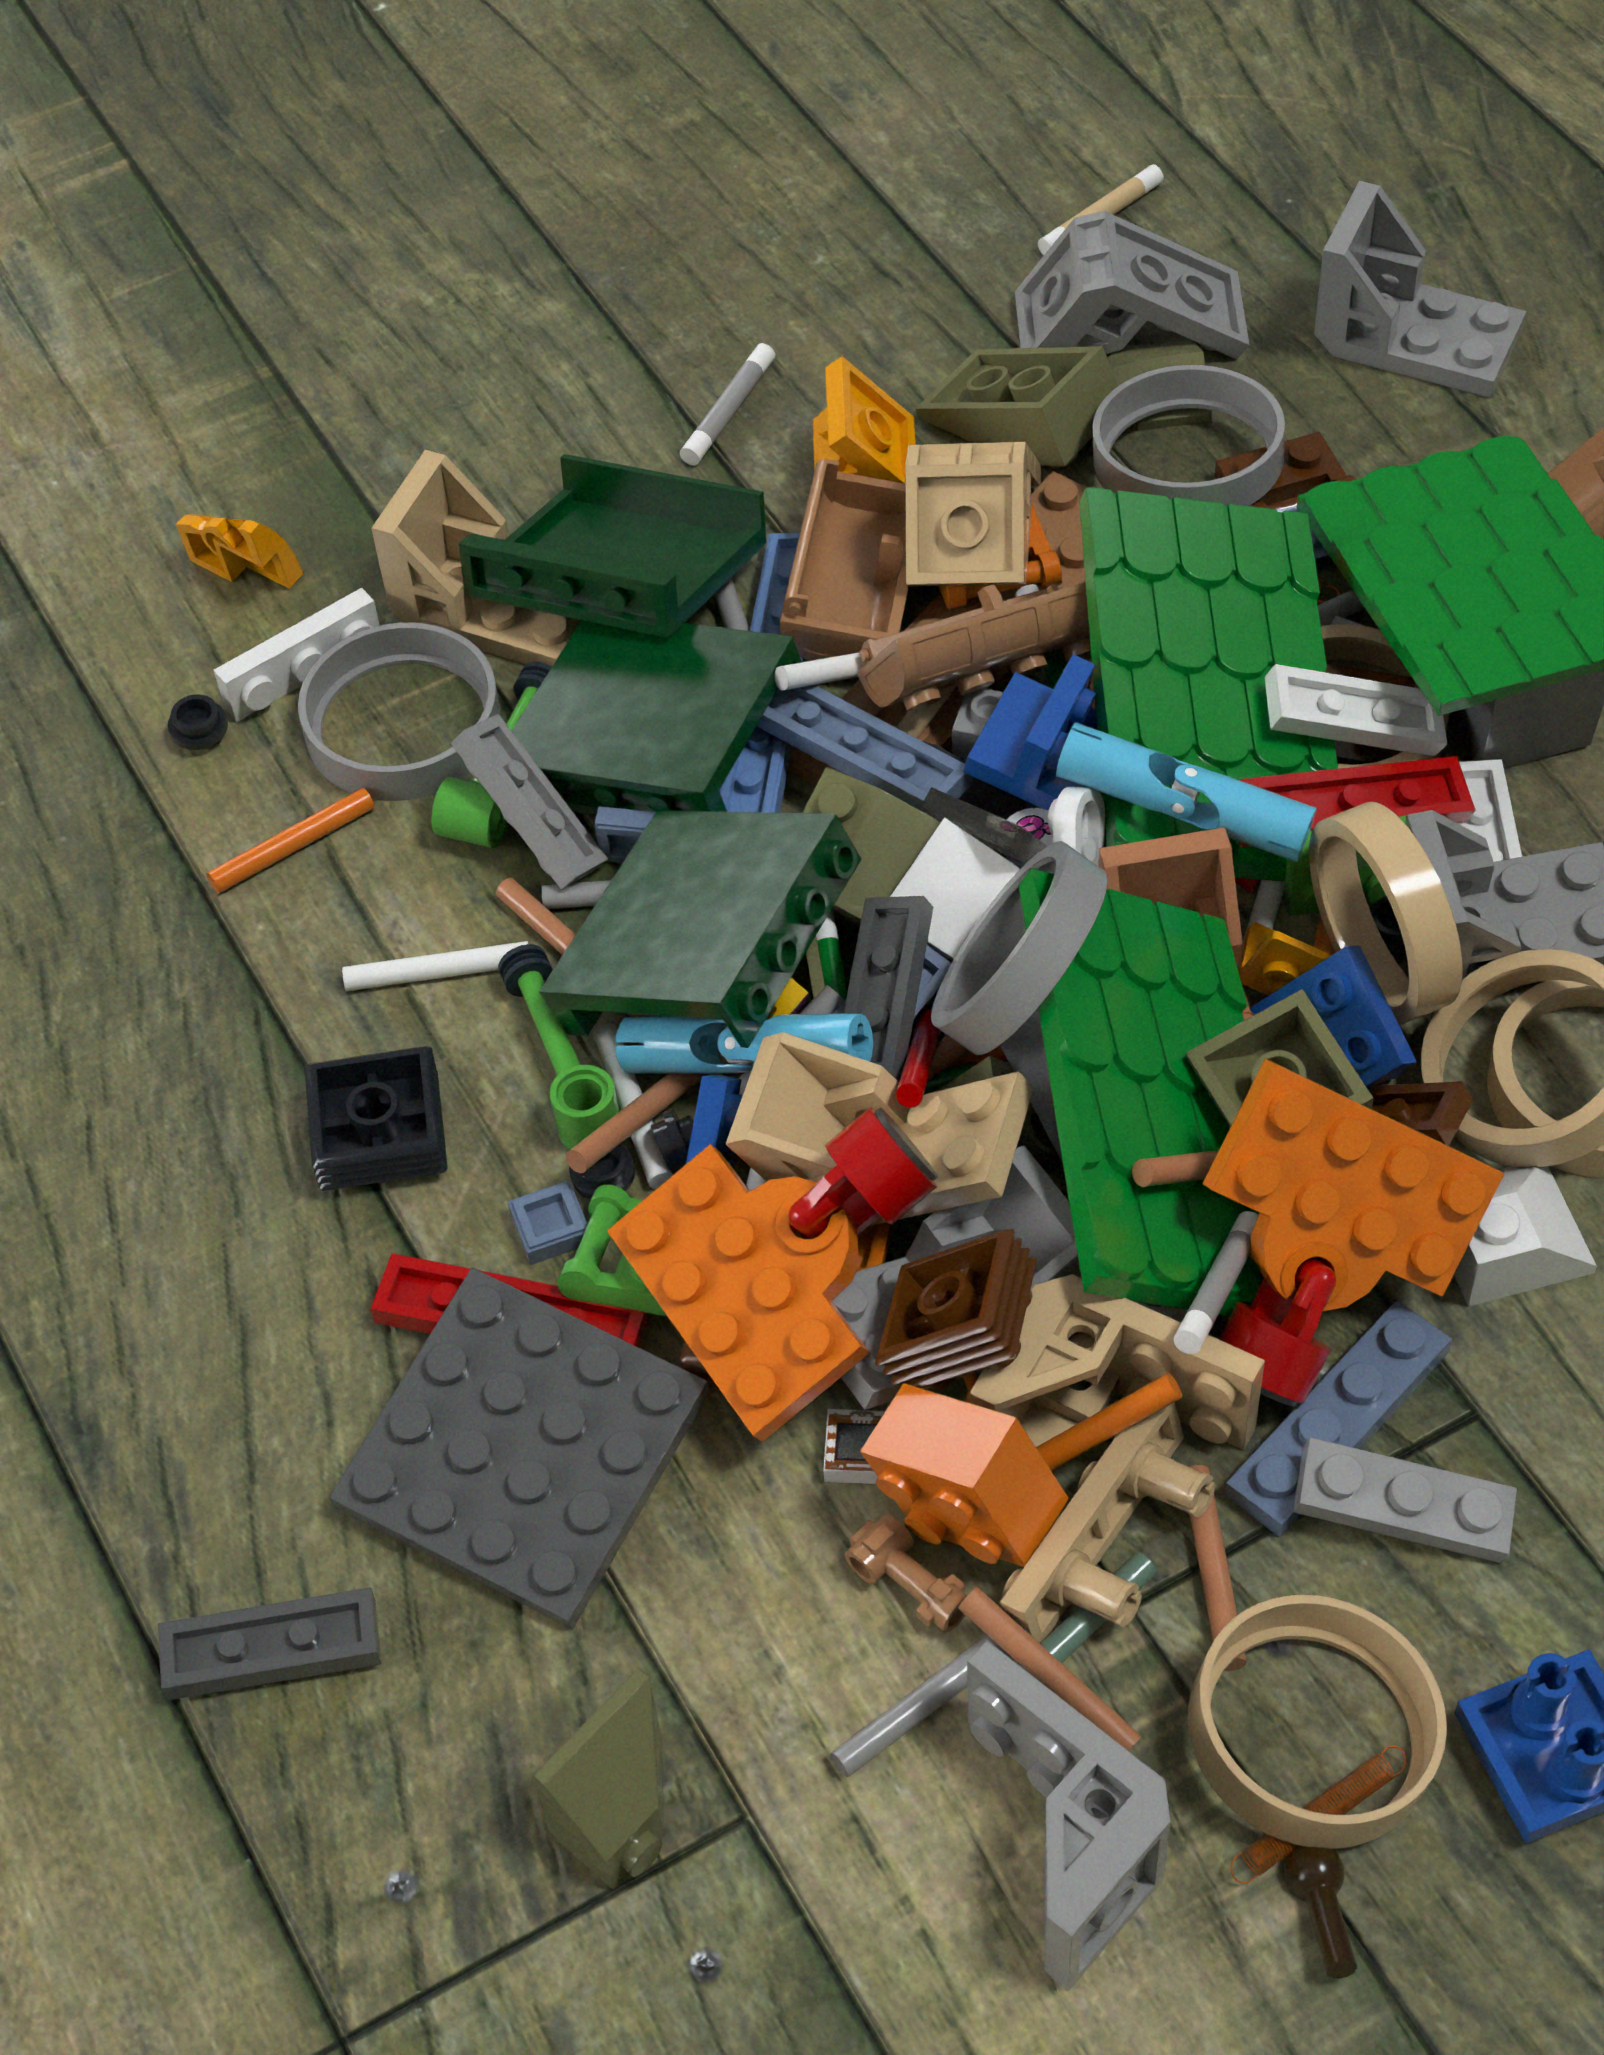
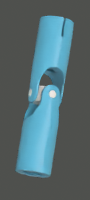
[1056,723,1317,862]
[615,1014,873,1074]

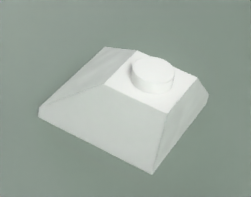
[1454,1166,1597,1307]

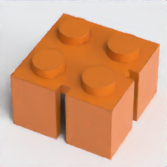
[860,1383,1069,1567]

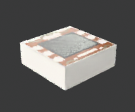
[823,1409,885,1484]

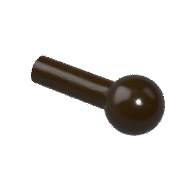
[1284,1845,1357,1979]

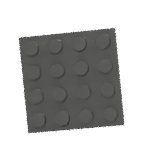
[329,1267,710,1630]

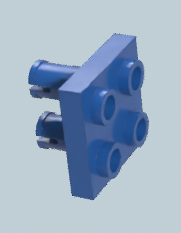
[1249,945,1417,1091]
[1454,1649,1604,1844]

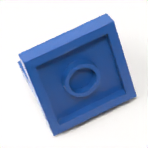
[963,654,1097,810]

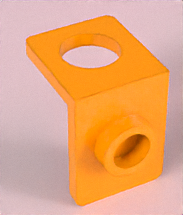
[1238,922,1330,996]

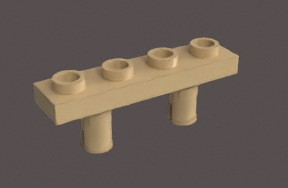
[1000,1402,1215,1643]

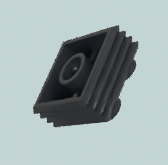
[304,1046,448,1191]

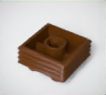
[875,1229,1037,1390]

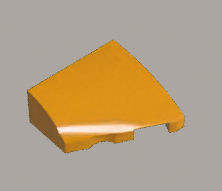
[176,514,303,589]

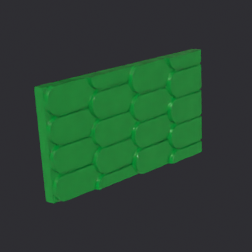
[1296,436,1604,769]
[1079,487,1338,882]
[1000,868,1264,1316]

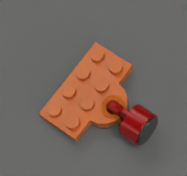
[1203,1058,1505,1406]
[607,1107,938,1442]

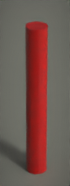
[896,1010,941,1108]

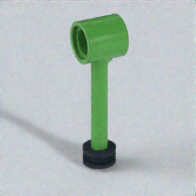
[431,662,552,849]
[498,944,619,1150]

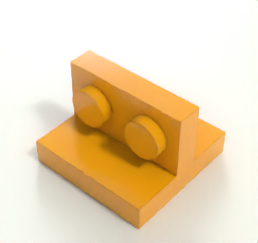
[813,356,916,484]

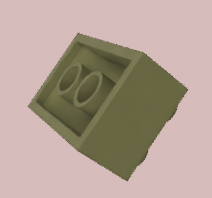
[915,346,1118,469]
[802,767,1004,963]

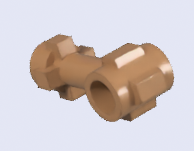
[844,1514,967,1633]

